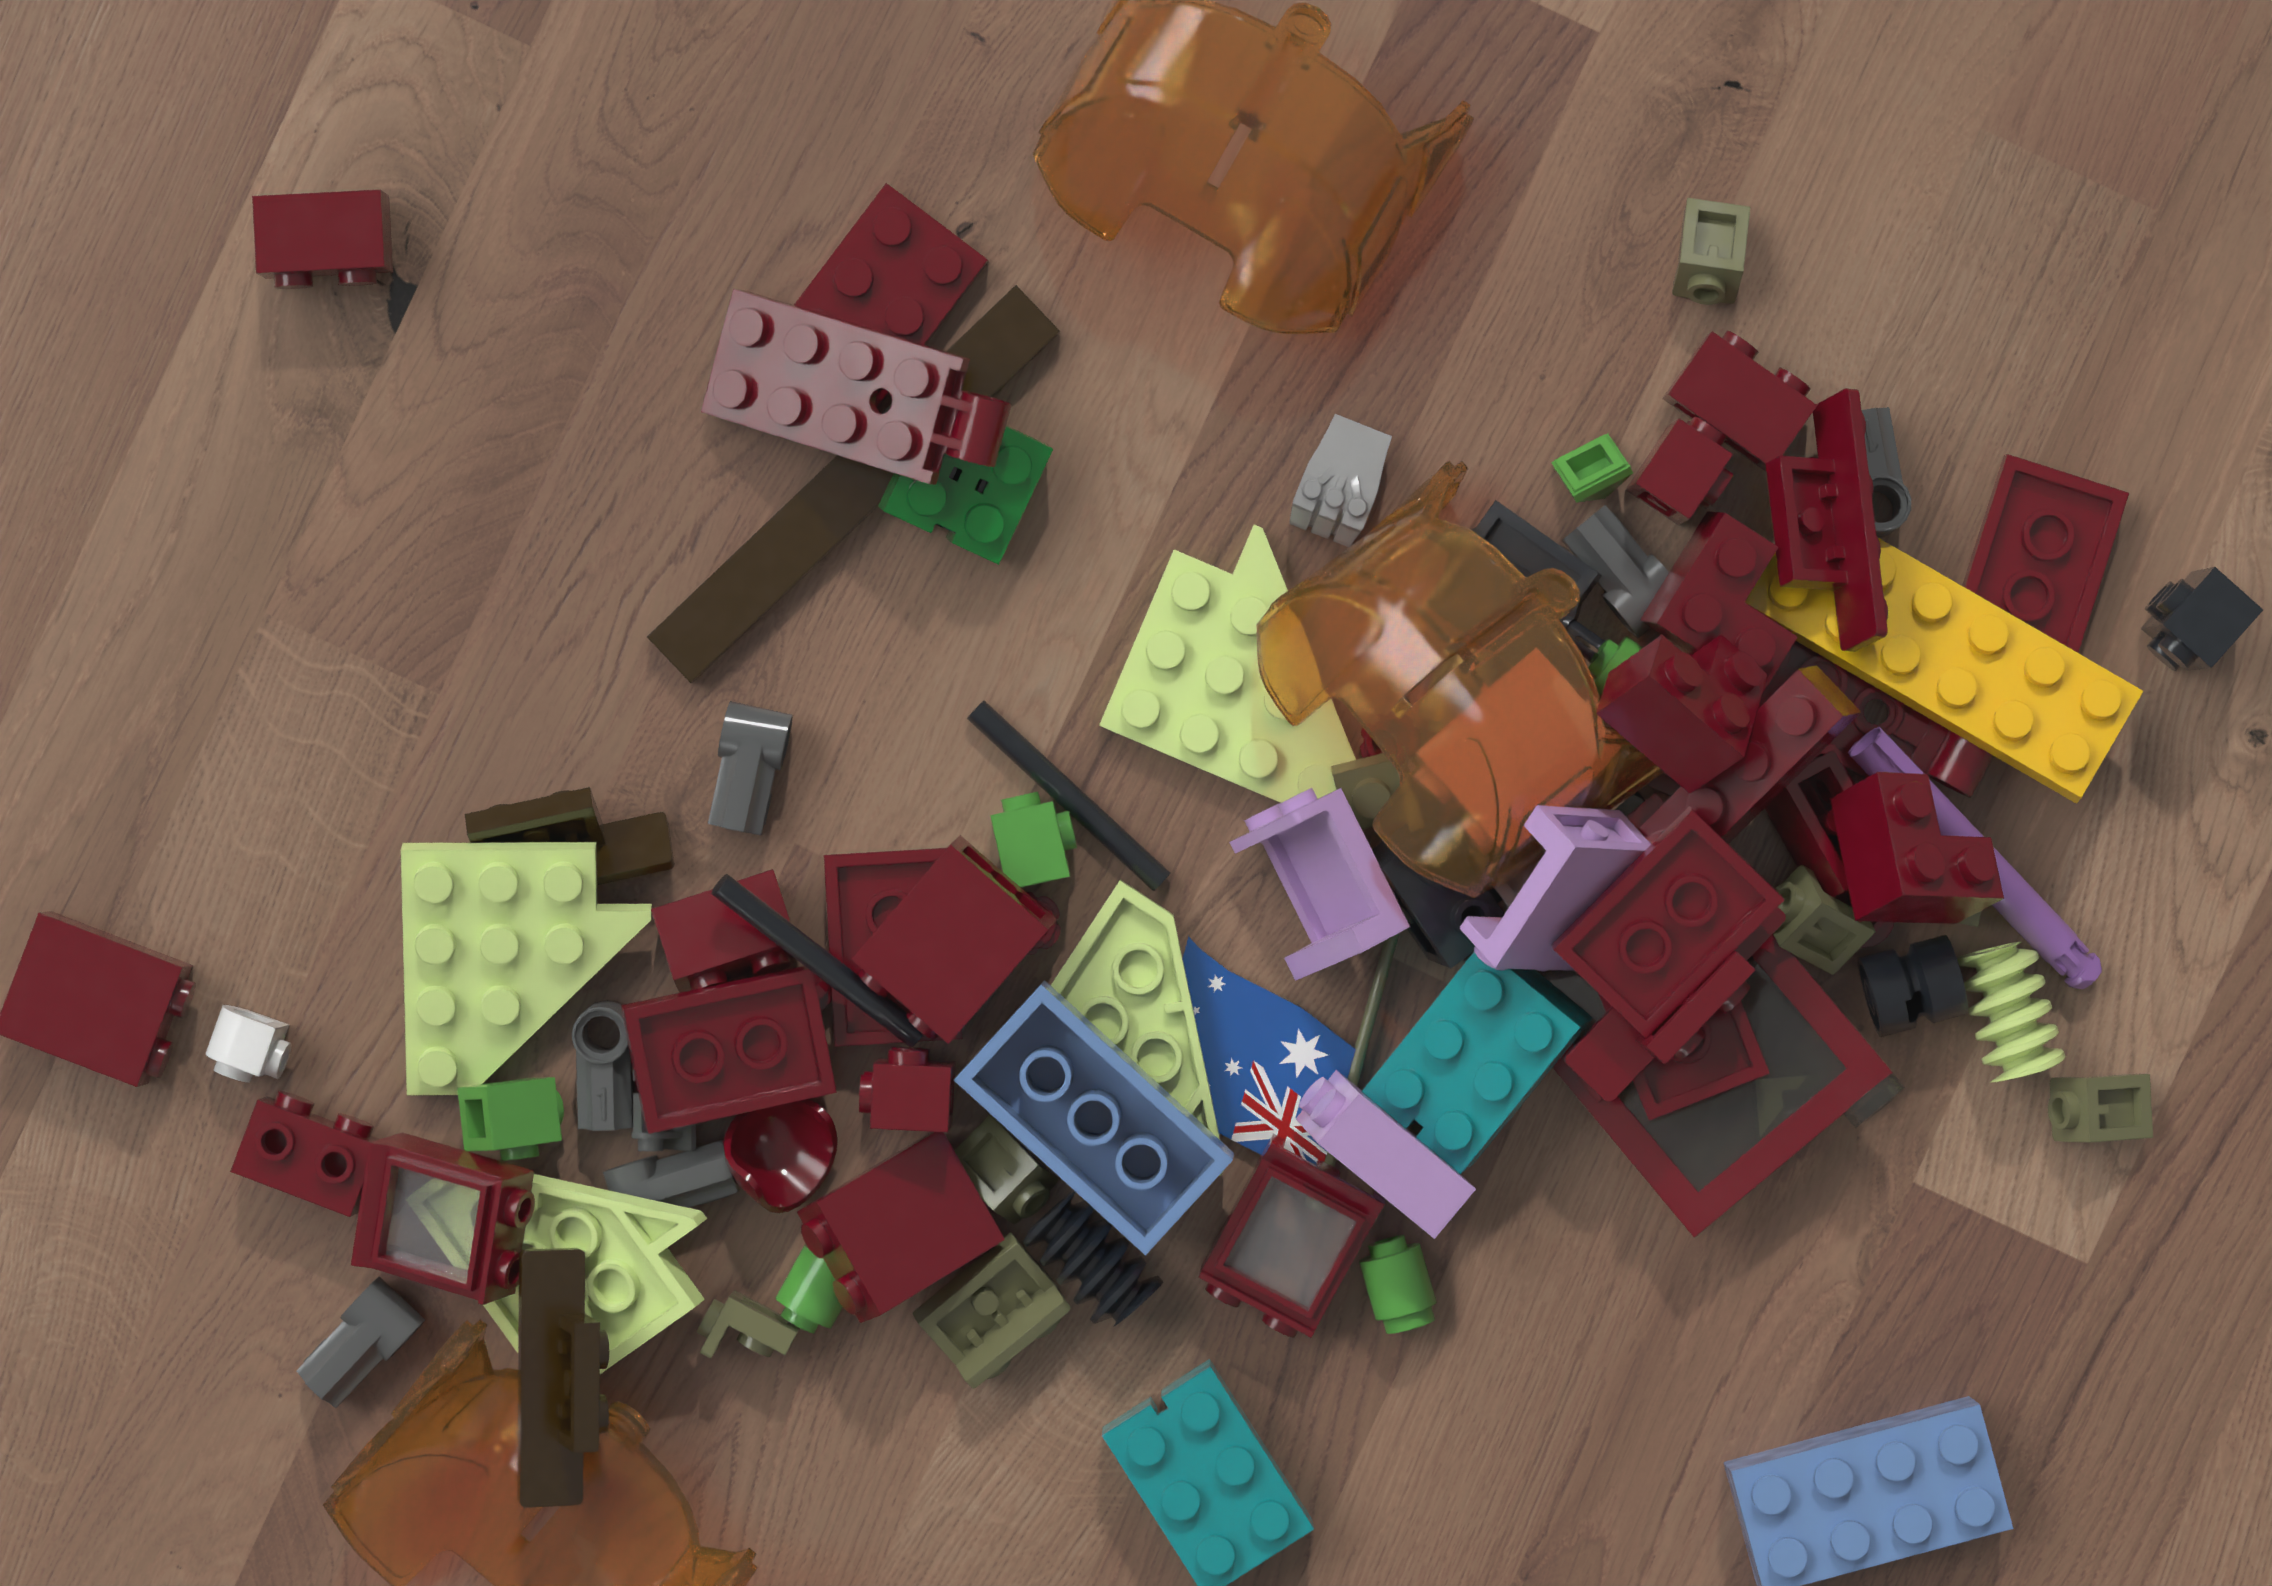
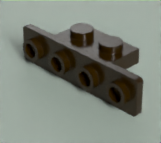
[465,787,675,885]
[517,1248,609,1508]

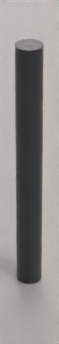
[967,700,1171,891]
[711,874,924,1047]

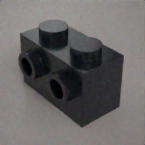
[2141,567,2263,671]
[1372,814,1504,969]

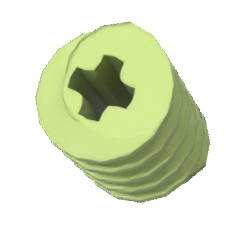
[1957,942,2065,1083]

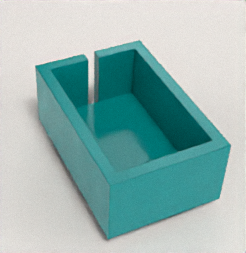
[1362,952,1593,1174]
[1102,1359,1314,1586]

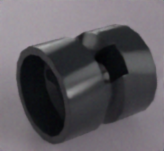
[1858,935,1969,1037]

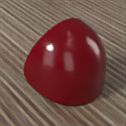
[724,1099,838,1213]

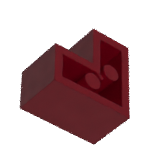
[1640,511,1798,692]
[1596,634,1768,794]
[1830,772,2004,924]

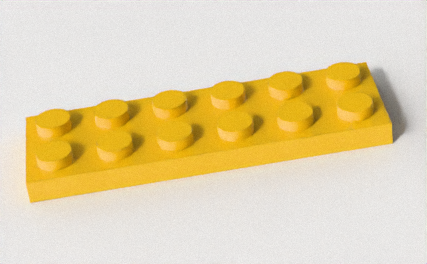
[1745,538,2143,804]

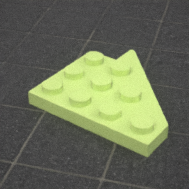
[1099,525,1356,803]
[401,842,652,1095]
[1051,879,1225,1176]
[406,1174,707,1374]

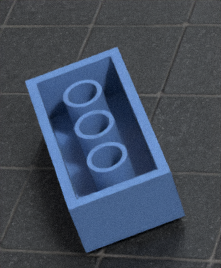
[954,980,1234,1256]
[1723,1396,2013,1586]

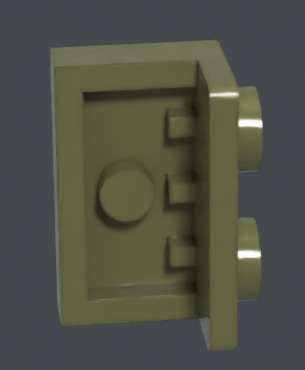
[912,1232,1071,1389]

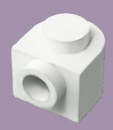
[206,1005,292,1082]

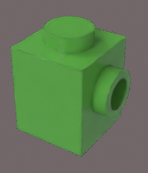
[990,792,1077,887]
[457,1077,564,1160]

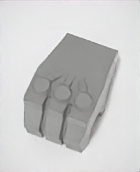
[1289,414,1392,548]

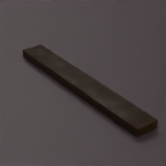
[647,285,1060,683]

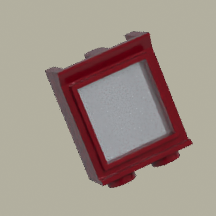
[351,1132,535,1305]
[1198,1133,1385,1338]

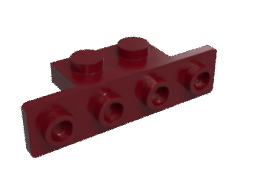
[1766,388,1888,652]
[1564,907,1786,1102]

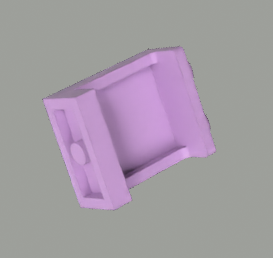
[1229,788,1410,981]
[1460,805,1651,972]

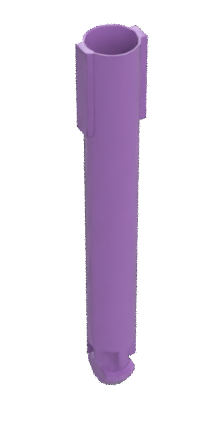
[1848,727,2102,989]

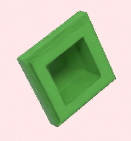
[1551,433,1633,503]

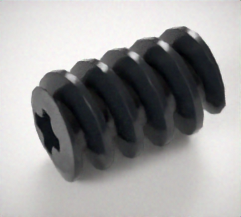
[1023,1190,1163,1326]

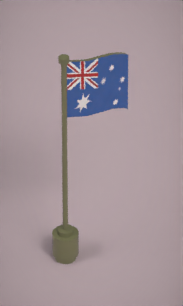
[1183,644,1498,1213]

